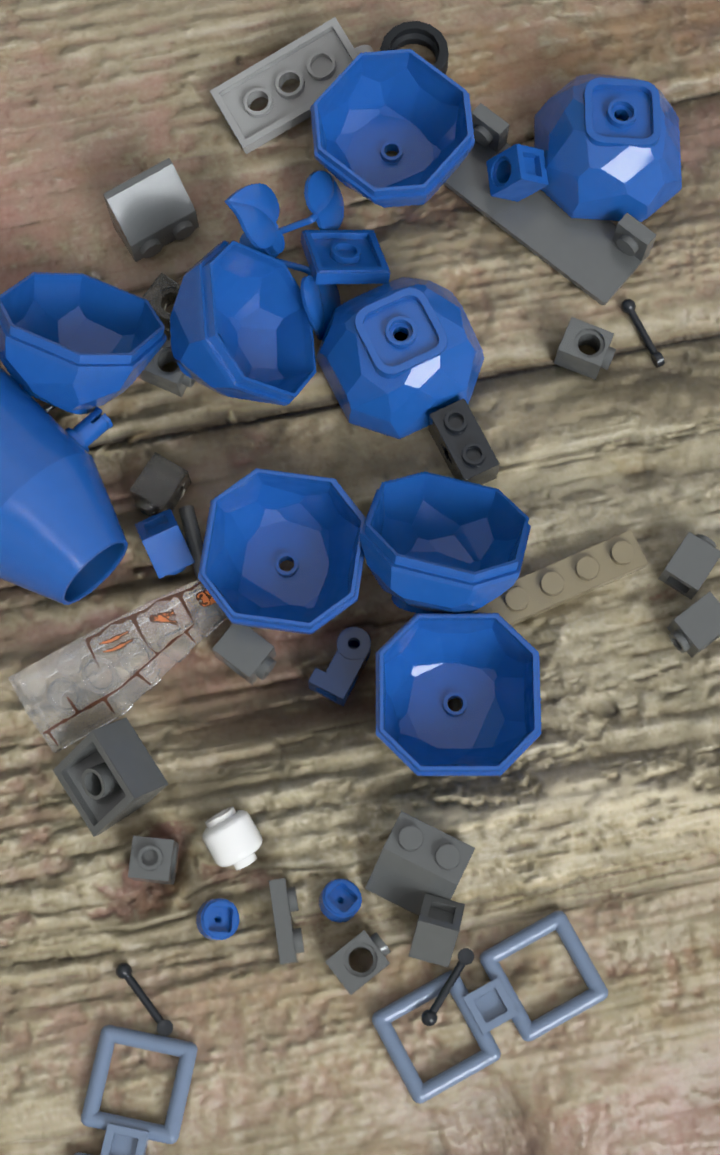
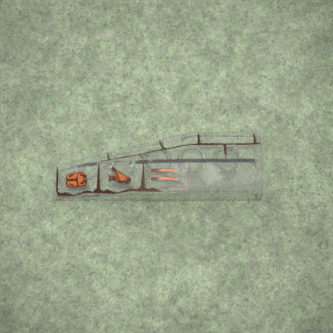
[8,580,227,753]

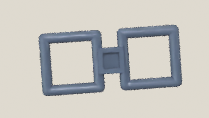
[372,910,608,1104]
[74,1025,198,1155]

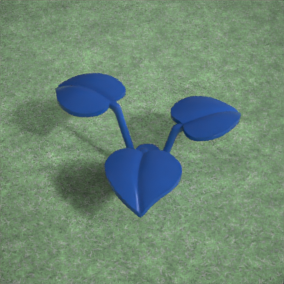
[225,170,344,340]

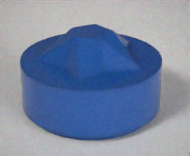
[319,879,362,923]
[196,898,239,940]

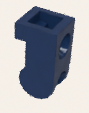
[308,627,371,707]

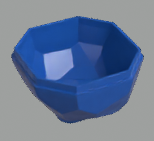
[310,49,475,208]
[534,74,682,222]
[170,240,317,406]
[0,272,167,415]
[316,277,484,439]
[198,468,366,634]
[360,471,531,614]
[376,613,541,776]

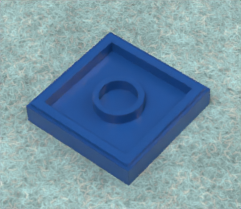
[300,230,391,285]

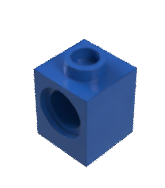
[486,143,549,202]
[135,509,195,579]

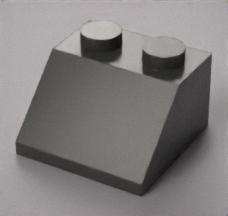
[103,158,199,262]
[53,718,168,837]
[365,811,475,916]

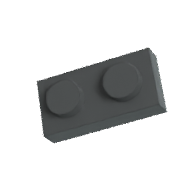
[269,878,305,965]

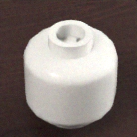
[202,806,263,870]

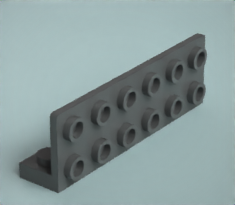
[443,103,657,305]

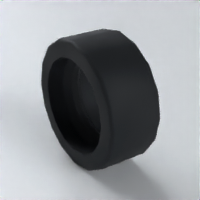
[380,21,449,74]

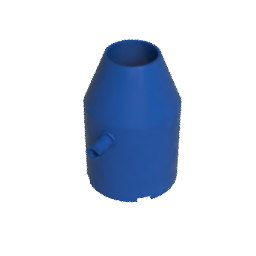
[0,366,128,605]

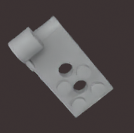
[210,17,374,154]

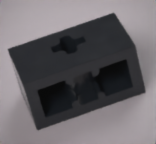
[428,398,500,485]

